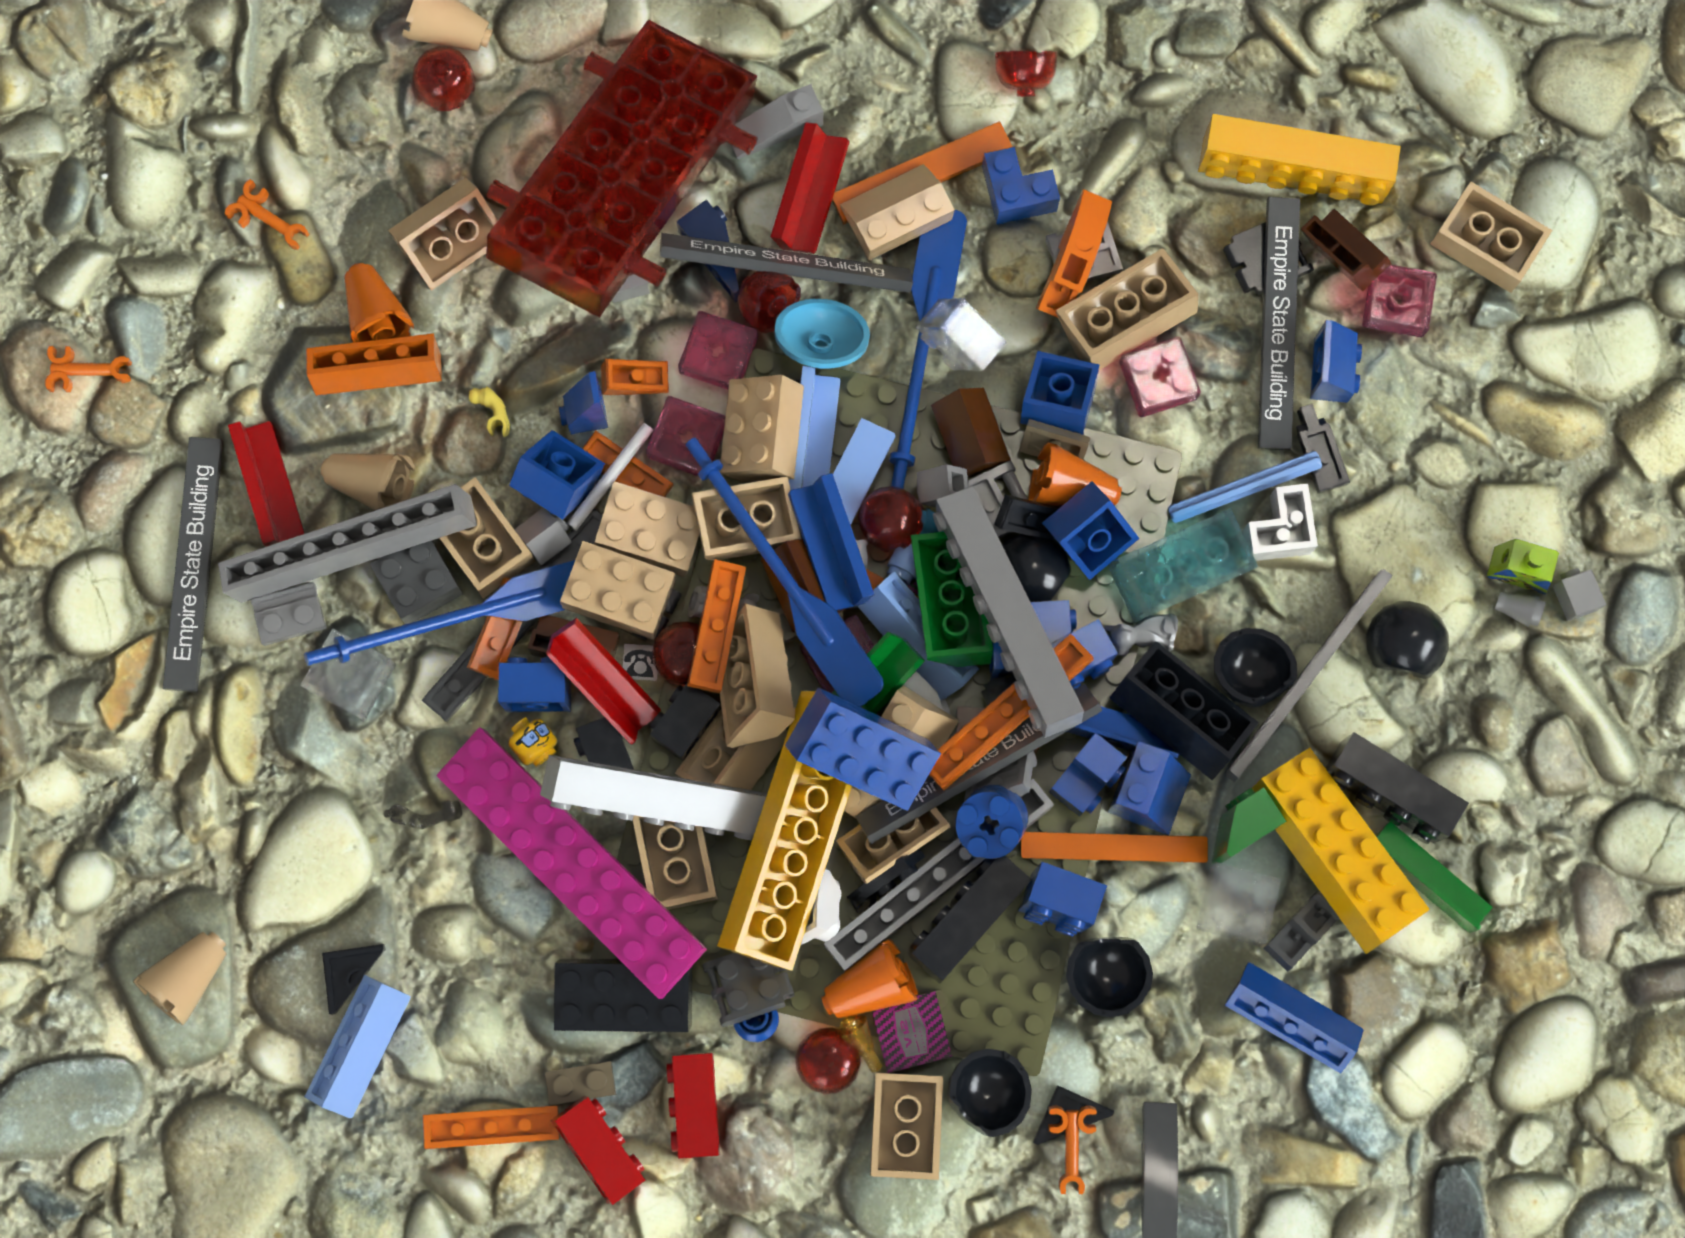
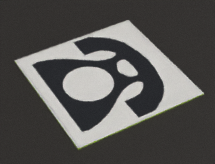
[623,644,660,681]

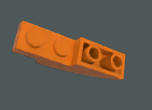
[1036,189,1112,318]

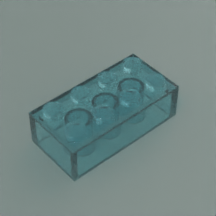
[1108,508,1258,623]

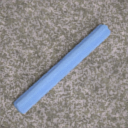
[1168,451,1322,523]

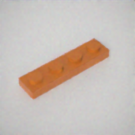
[687,559,746,694]
[423,1105,560,1149]

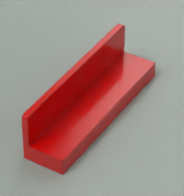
[770,122,850,254]
[228,421,305,547]
[546,618,661,745]

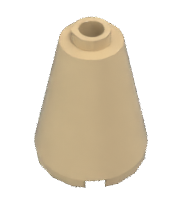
[402,0,493,51]
[321,453,415,511]
[133,932,227,1025]

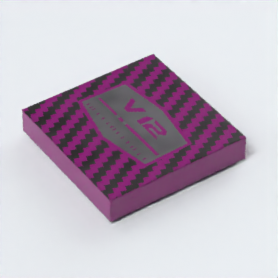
[872,991,952,1073]

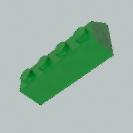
[911,532,993,667]

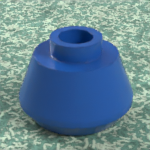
[734,1010,779,1042]

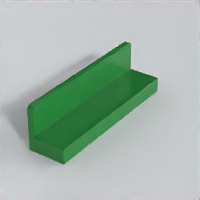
[832,632,925,714]
[1376,821,1493,933]

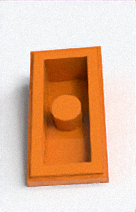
[601,359,669,395]

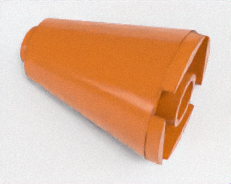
[344,263,414,343]
[1028,442,1122,507]
[821,938,918,1018]

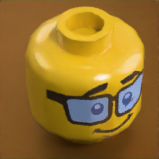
[508,717,557,767]

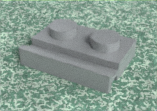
[251,582,327,646]

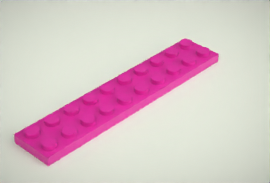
[436,727,707,999]

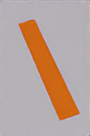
[1021,832,1208,863]

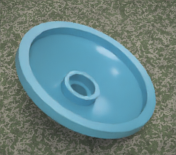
[774,299,870,369]

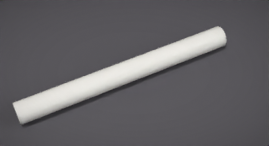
[567,423,653,531]

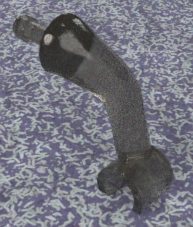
[383,800,463,829]

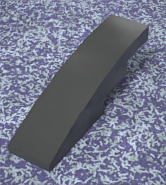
[1263,889,1340,972]
[1141,1102,1178,1238]

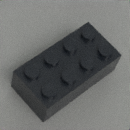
[1109,641,1259,781]
[1325,732,1469,844]
[910,856,1032,984]
[554,958,693,1032]

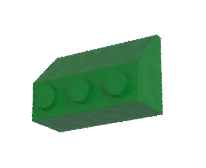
[1212,787,1287,867]

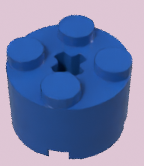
[956,785,1028,859]

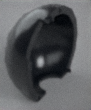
[1002,534,1071,602]
[1366,601,1449,679]
[1214,628,1297,708]
[1066,937,1153,1017]
[947,1049,1032,1137]

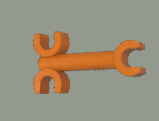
[224,179,310,250]
[45,346,132,392]
[1048,1105,1097,1194]

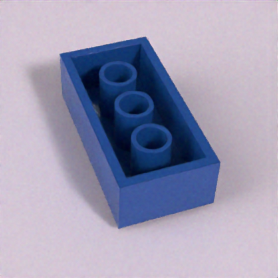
[785,687,941,811]
[1018,862,1107,937]

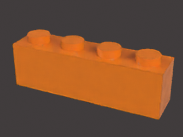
[306,333,442,396]

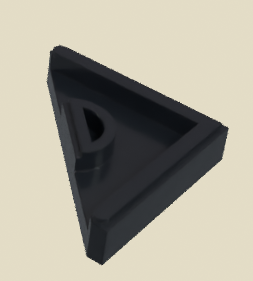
[322,944,386,1015]
[1033,1085,1114,1145]

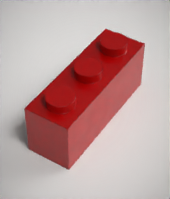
[666,1053,720,1159]
[550,1096,646,1205]

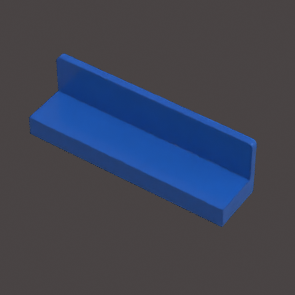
[788,473,874,611]
[1067,706,1179,759]
[1225,962,1364,1074]

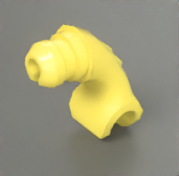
[469,386,510,437]

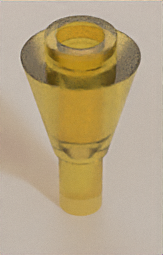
[837,1015,883,1073]

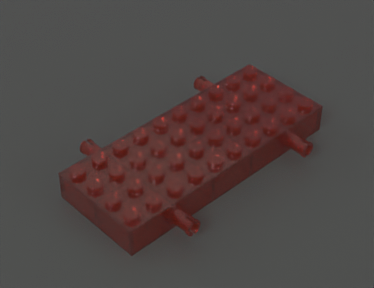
[486,19,758,318]

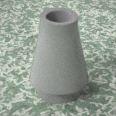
[1495,592,1546,627]

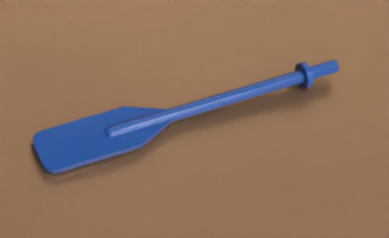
[889,210,967,495]
[685,438,884,707]
[304,560,575,666]

